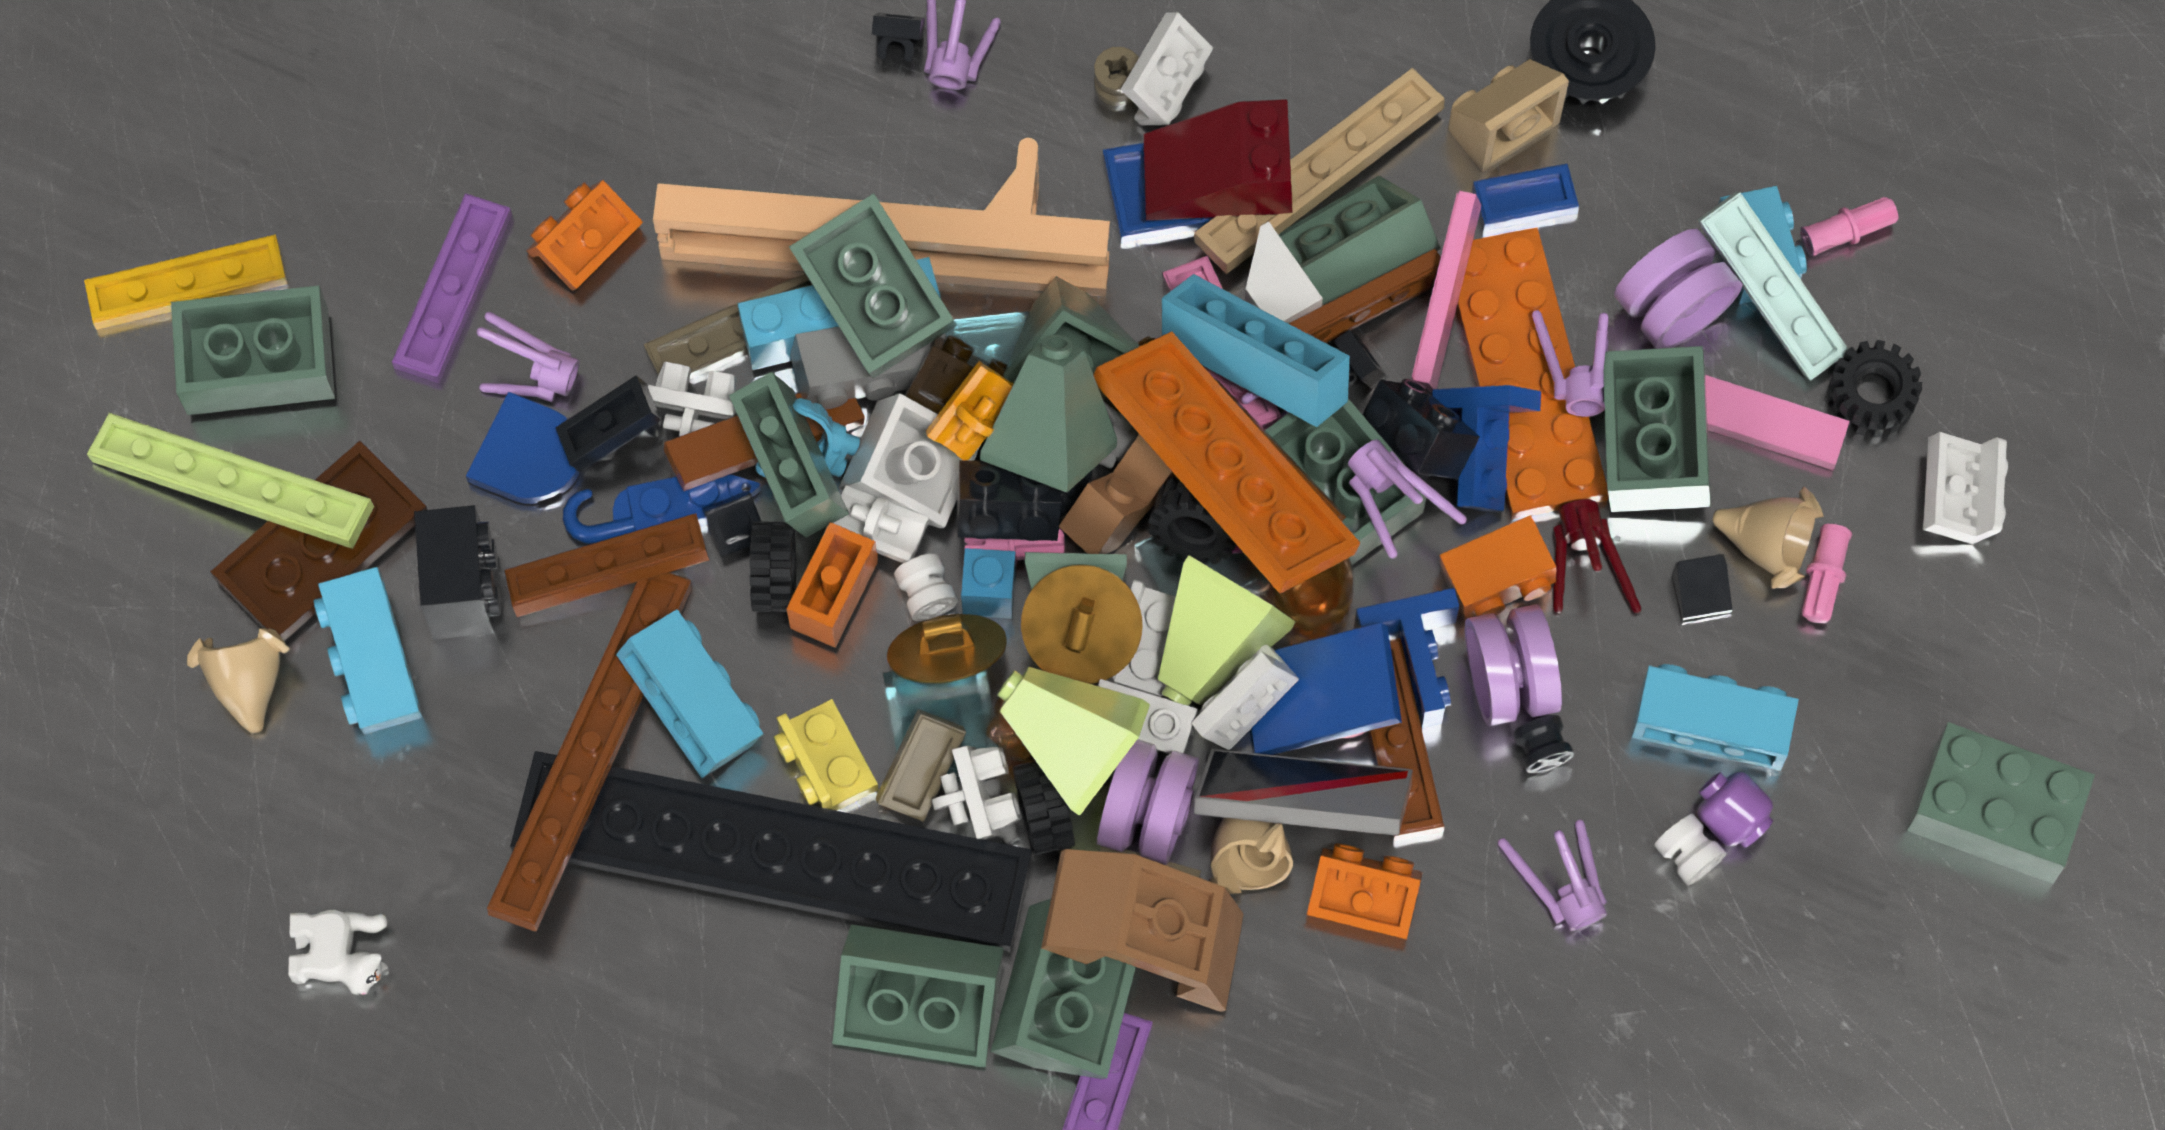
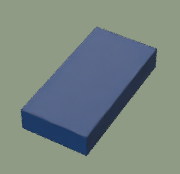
[1472,163,1579,232]

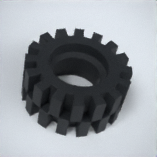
[1828,340,1923,437]
[1148,477,1236,565]
[750,521,796,612]
[1013,761,1075,856]

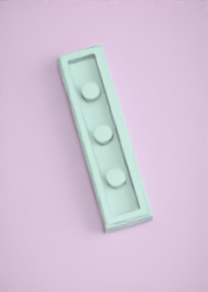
[1697,191,1848,381]

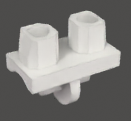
[648,362,738,437]
[826,485,929,563]
[932,746,1022,840]

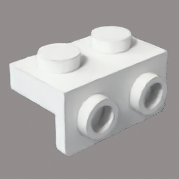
[1923,432,2008,544]

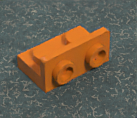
[526,180,643,291]
[1307,843,1423,939]

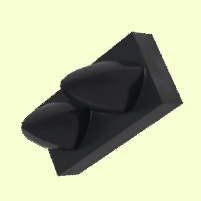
[555,375,662,472]

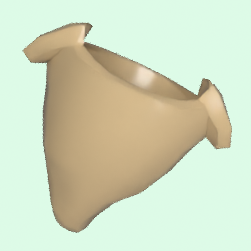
[1712,487,1824,588]
[187,628,290,733]
[1210,818,1293,894]

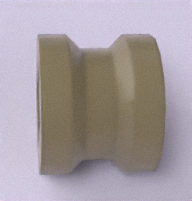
[1094,47,1139,106]

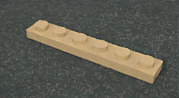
[1194,68,1445,274]

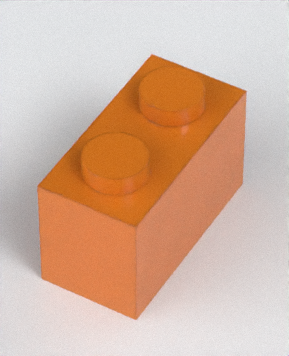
[1439,515,1556,621]
[787,522,878,648]

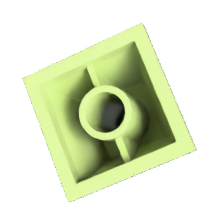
[1158,555,1296,706]
[997,667,1150,816]

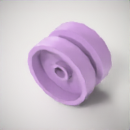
[1614,228,1743,349]
[1465,604,1562,727]
[1097,739,1199,865]

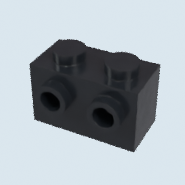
[1362,379,1480,479]
[957,460,1061,541]

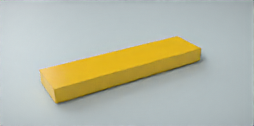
[84,234,288,330]

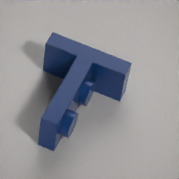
[1432,385,1541,512]
[1354,588,1459,728]

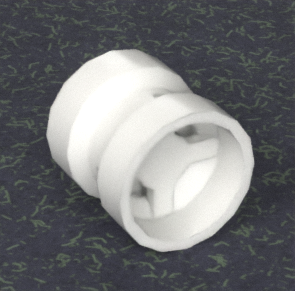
[894,553,958,621]
[1654,814,1727,885]

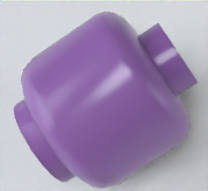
[1697,772,1774,848]

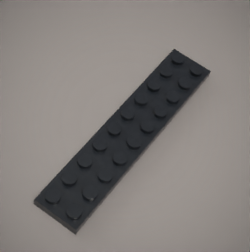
[510,751,1032,952]

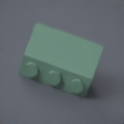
[1279,176,1441,306]
[990,899,1136,1079]
[832,924,1004,1067]

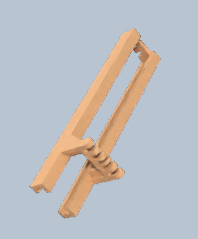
[653,138,1110,297]

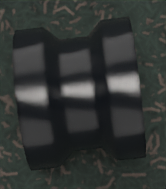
[1513,715,1574,773]

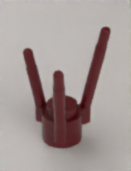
[1553,499,1642,614]

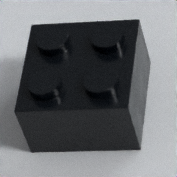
[414,505,501,640]

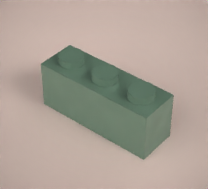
[729,372,849,538]

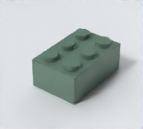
[789,193,958,379]
[171,285,335,415]
[1604,346,1711,512]
[1266,399,1426,569]
[1907,722,2095,884]

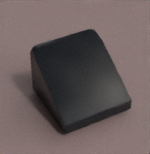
[1672,554,1733,620]

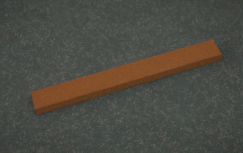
[487,573,692,932]

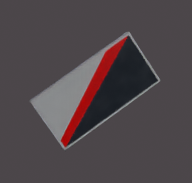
[1194,749,1413,836]

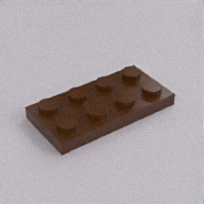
[210,441,428,641]

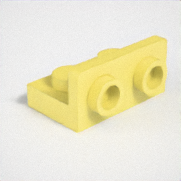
[773,699,879,811]

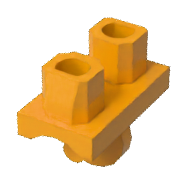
[926,361,1014,460]

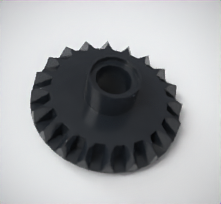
[1530,0,1656,104]

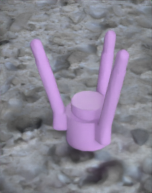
[924,0,1001,90]
[1532,310,1609,417]
[477,312,580,402]
[1348,439,1467,559]
[1498,820,1607,931]

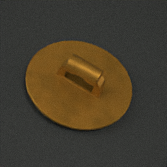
[1021,565,1143,684]
[887,614,1007,683]

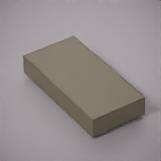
[875,709,966,822]

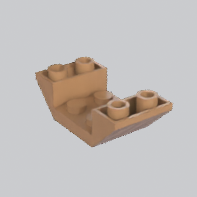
[1041,849,1244,1012]

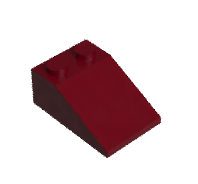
[1144,99,1293,221]

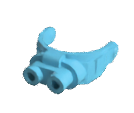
[756,398,860,477]

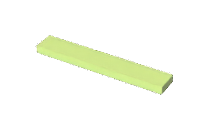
[87,413,374,549]

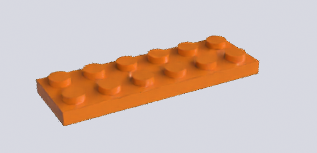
[1442,227,1609,520]
[1094,331,1361,594]

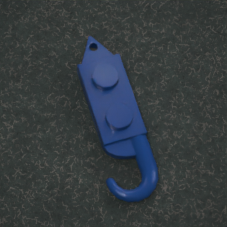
[562,474,761,544]

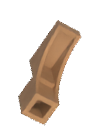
[1059,434,1179,554]

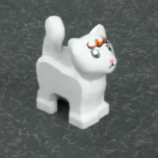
[289,910,388,995]

